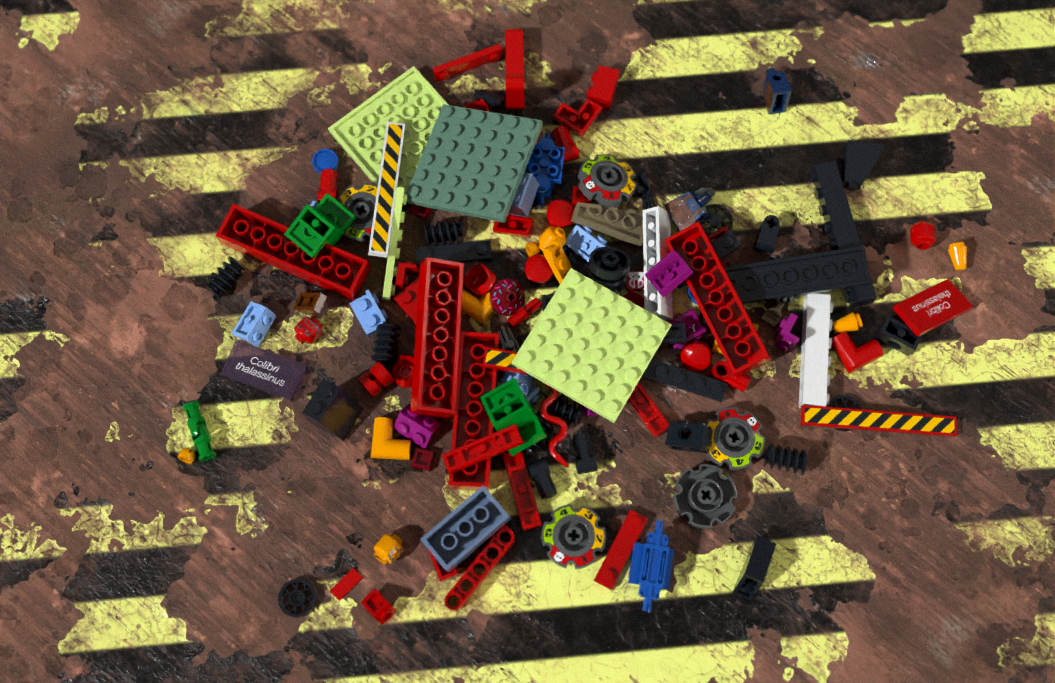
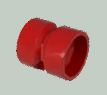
[357,362,394,398]

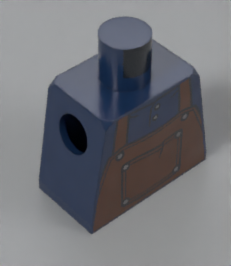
[763,68,791,115]
[663,191,712,231]

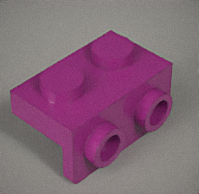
[645,250,694,297]
[667,309,707,349]
[773,313,799,352]
[393,404,441,449]

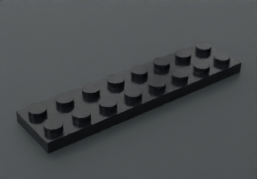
[724,246,871,304]

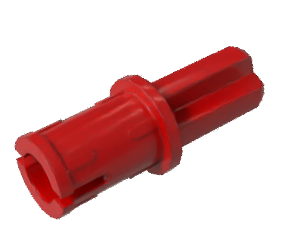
[507,298,542,329]

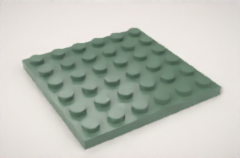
[406,104,543,223]

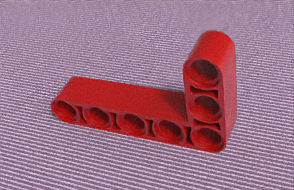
[505,29,524,109]
[444,525,515,612]

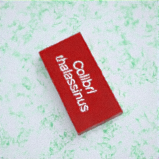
[892,279,973,337]

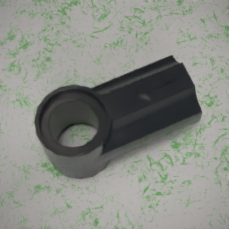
[573,433,598,474]
[526,458,557,500]

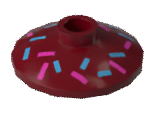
[490,278,525,316]

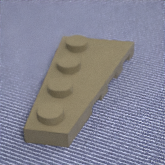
[571,202,643,247]

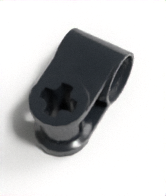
[754,215,780,254]

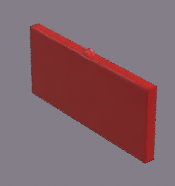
[330,568,363,601]

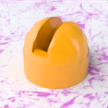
[525,242,541,257]
[178,447,196,464]

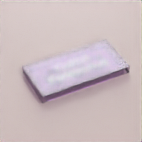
[220,339,308,402]

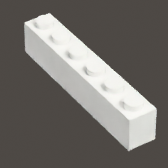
[643,206,673,321]
[799,293,833,408]

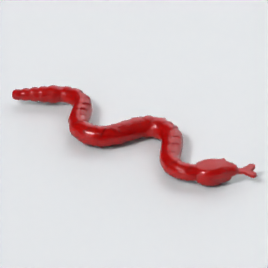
[539,383,569,467]

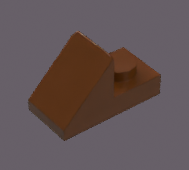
[294,292,328,319]

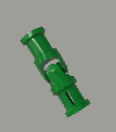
[182,401,216,462]

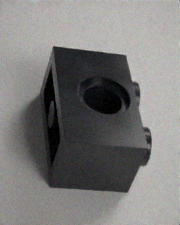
[874,316,923,356]
[665,420,713,454]

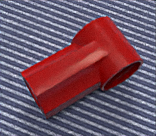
[552,125,579,163]
[317,169,338,204]
[710,361,751,392]

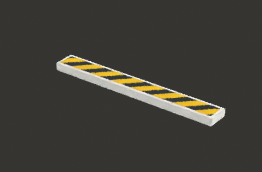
[368,121,405,258]

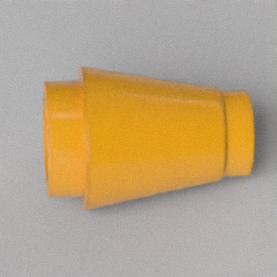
[948,242,967,271]
[832,312,863,333]

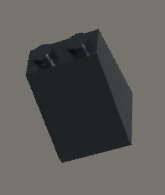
[302,379,363,442]

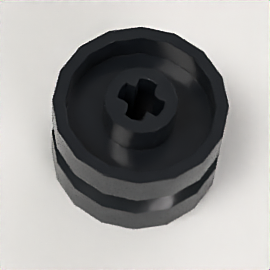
[586,247,631,293]

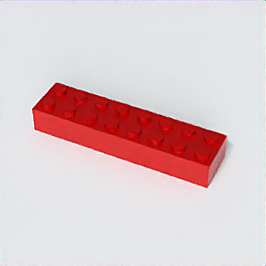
[215,204,371,301]
[665,221,772,378]
[410,257,464,418]
[448,331,500,491]

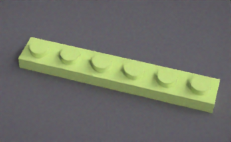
[382,187,407,301]

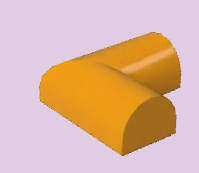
[461,288,495,326]
[371,417,412,460]

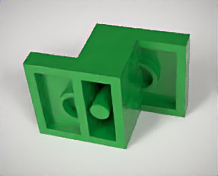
[284,193,357,258]
[480,378,547,456]

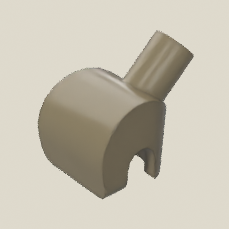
[761,301,785,328]

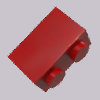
[586,65,620,110]

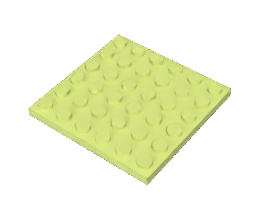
[328,66,448,205]
[512,268,672,423]

